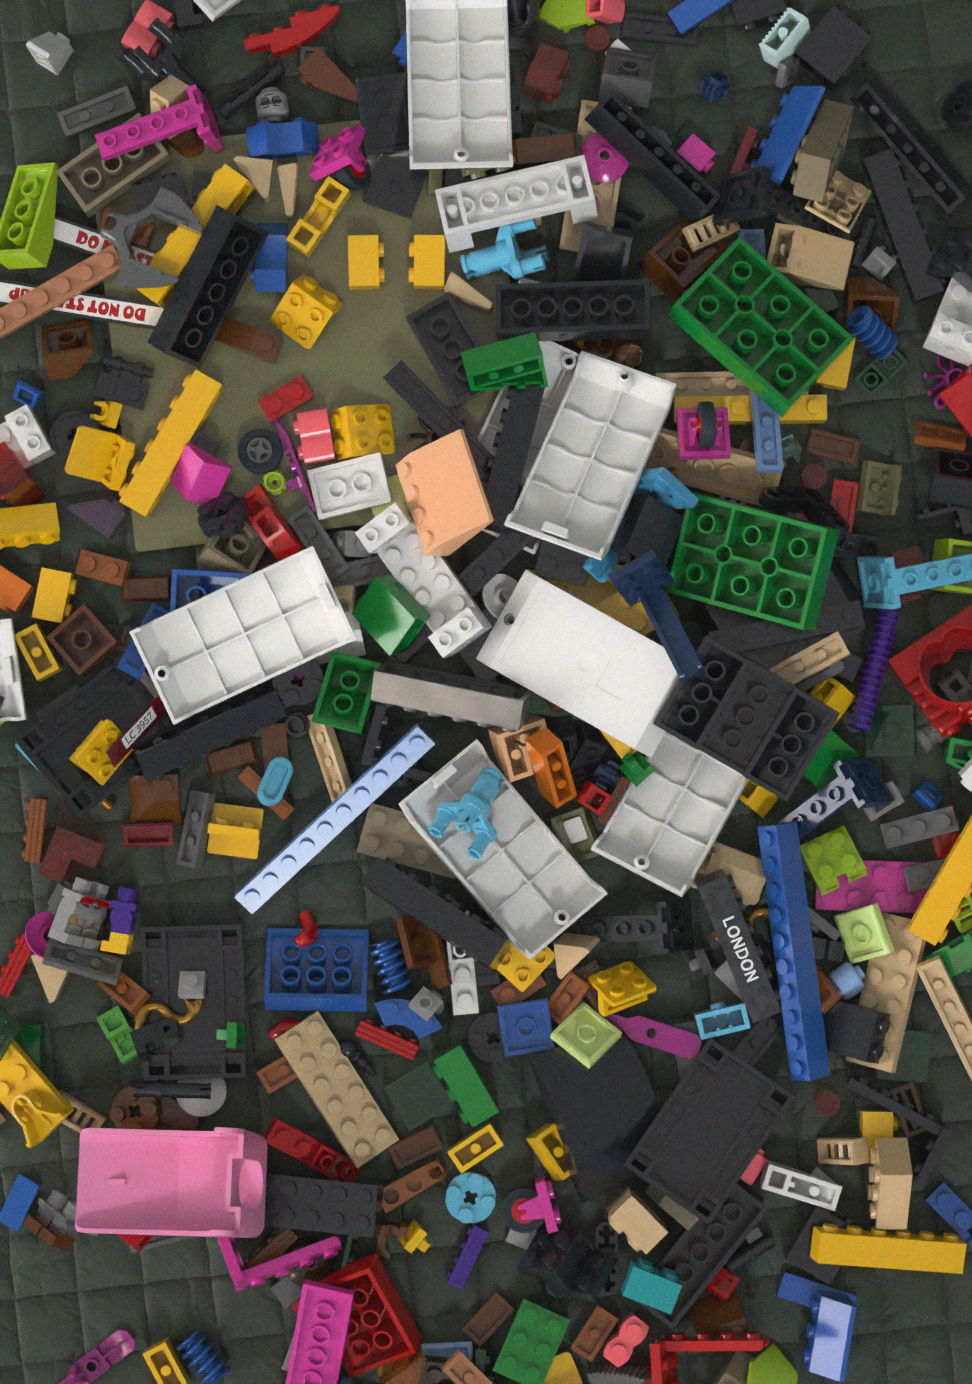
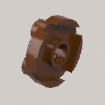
[110,1086,162,1130]

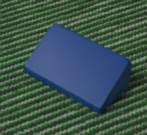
[0,1173,42,1232]

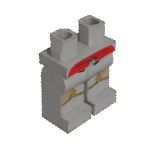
[48,877,111,951]

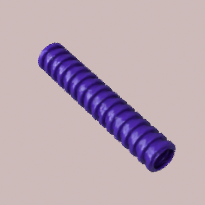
[848,608,900,732]

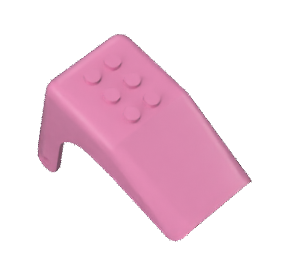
[75,1127,267,1238]

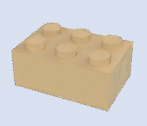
[867,1138,913,1229]
[607,1186,668,1254]

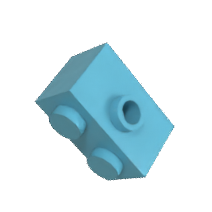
[693,1001,751,1040]

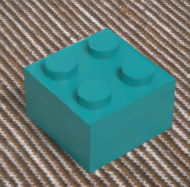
[620,1257,682,1315]

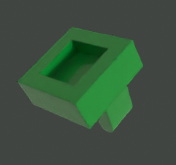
[619,751,655,787]
[216,1021,245,1048]

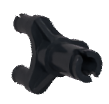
[119,18,206,94]

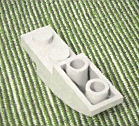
[446,911,479,1016]

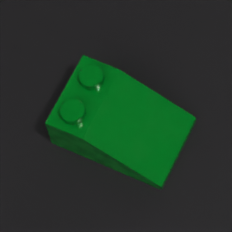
[312,651,381,734]

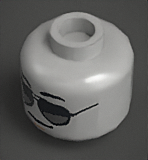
[255,87,289,123]

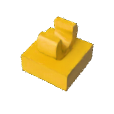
[90,401,123,429]
[398,1220,431,1254]

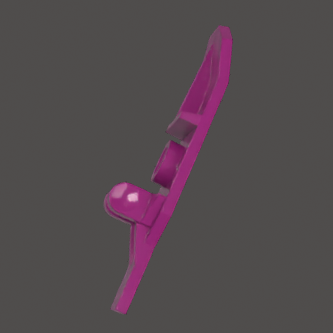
[273,418,317,513]
[604,1013,702,1059]
[59,1329,136,1384]

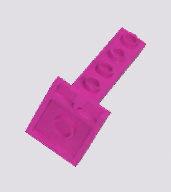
[95,84,225,160]
[217,1236,342,1292]

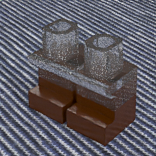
[23,1189,79,1252]

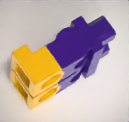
[100,887,141,955]

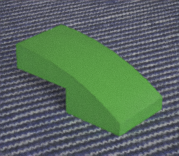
[96,1005,138,1065]

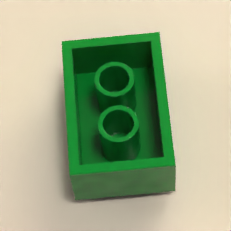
[432,1041,499,1127]
[492,1298,570,1384]

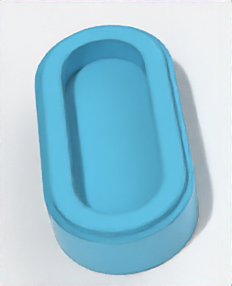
[257,757,293,806]

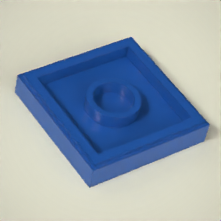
[497,998,555,1057]

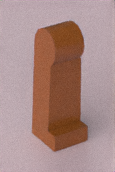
[382,1157,447,1213]

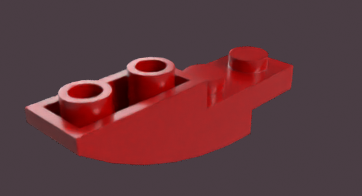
[243,3,341,59]
[241,484,306,561]
[263,1117,362,1180]

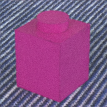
[676,133,716,175]

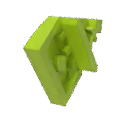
[540,0,596,33]
[746,1343,798,1384]

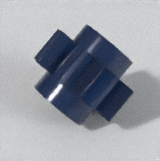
[698,71,731,103]
[592,760,623,791]

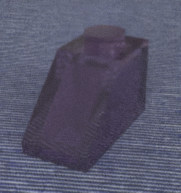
[67,499,128,540]

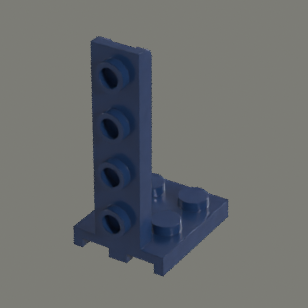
[608,549,705,682]
[778,758,895,840]

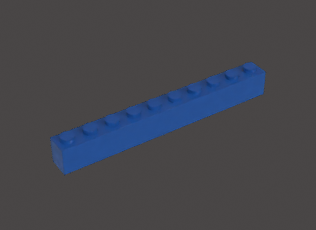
[757,821,831,1081]

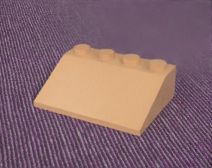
[395,429,494,556]

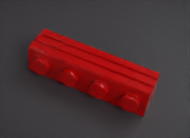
[0,933,32,998]
[355,1018,419,1060]

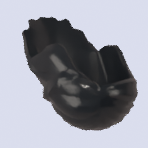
[507,0,541,38]

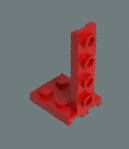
[650,1332,770,1384]

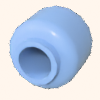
[829,962,866,1000]

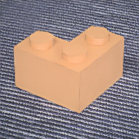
[488,714,547,782]

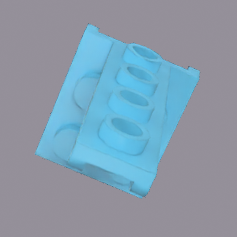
[857,553,972,609]

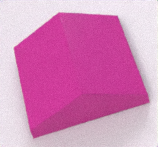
[170,442,233,504]

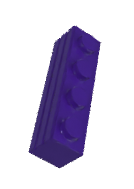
[446,1223,489,1290]

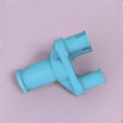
[460,218,550,280]
[428,767,505,860]

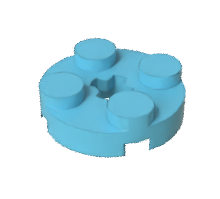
[445,1171,496,1223]

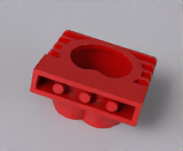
[888,605,972,738]

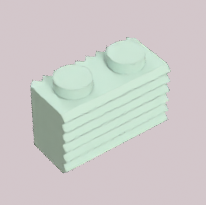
[759,8,812,69]

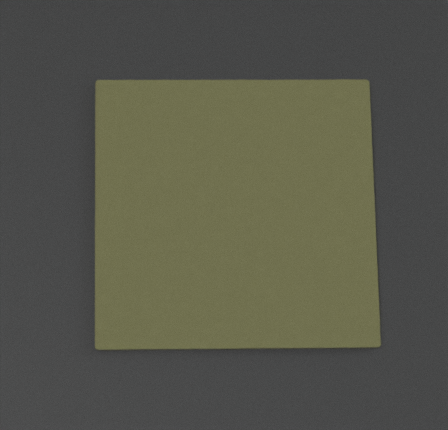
[95,120,511,552]

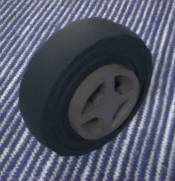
[237,428,283,474]

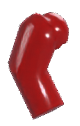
[295,910,318,947]
[267,1018,301,1041]

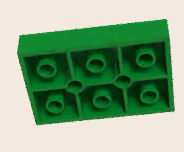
[668,236,854,417]
[666,493,840,630]

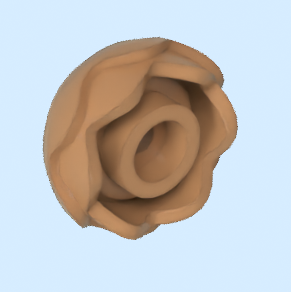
[614,343,644,368]

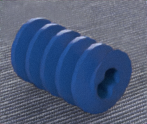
[846,305,898,360]
[369,938,412,995]
[175,1329,230,1384]

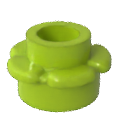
[262,470,287,495]

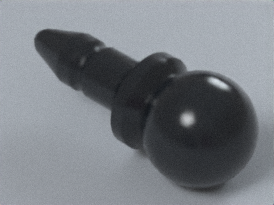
[339,1038,377,1076]

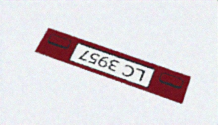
[106,695,167,768]

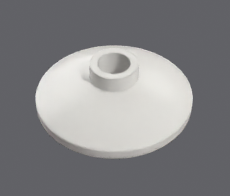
[482,574,518,622]
[176,1078,227,1117]

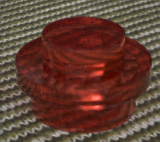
[585,25,610,51]
[801,464,827,489]
[815,1091,841,1116]

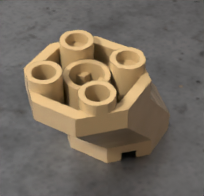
[690,841,766,907]

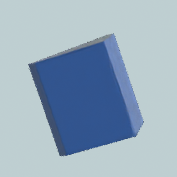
[13,379,46,410]
[910,779,944,812]

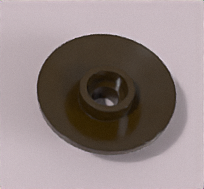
[285,1237,334,1287]

